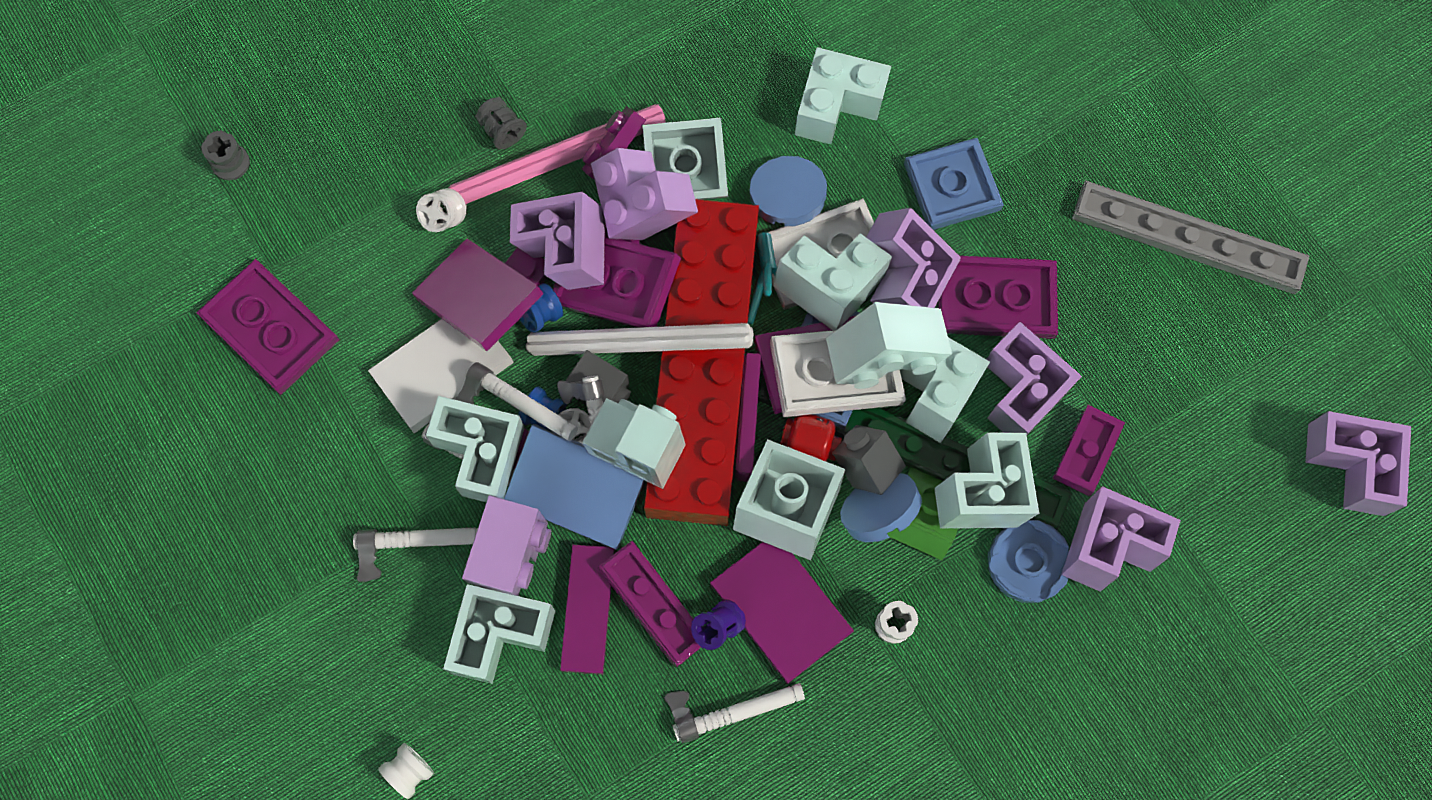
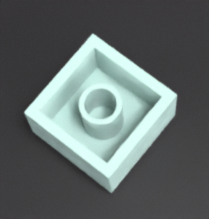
[733,439,845,560]

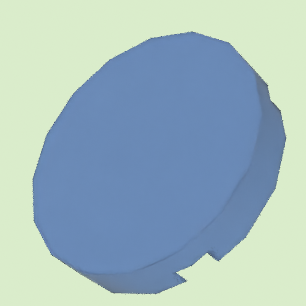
[750,156,827,226]
[840,473,922,543]
[988,520,1069,603]

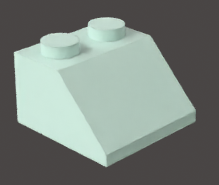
[643,118,728,200]

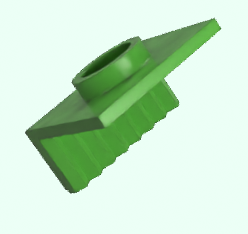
[887,467,958,560]

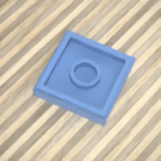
[904,138,1004,230]

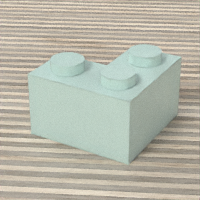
[795,47,891,144]
[773,233,892,331]
[826,302,952,389]
[900,337,990,443]
[426,396,524,502]
[583,398,686,489]
[935,433,1039,528]
[443,584,555,684]

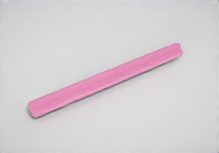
[448,104,665,204]

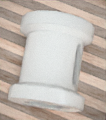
[875,601,918,644]

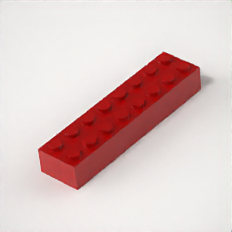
[644,199,759,526]

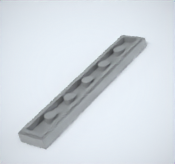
[1072,180,1309,294]

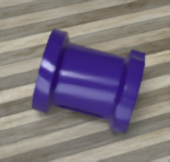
[691,600,746,650]

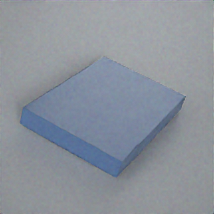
[504,424,645,550]

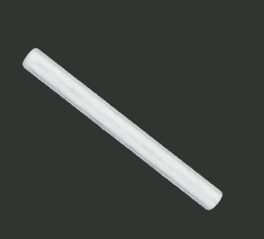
[526,323,754,356]

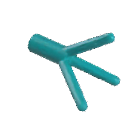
[747,233,778,324]

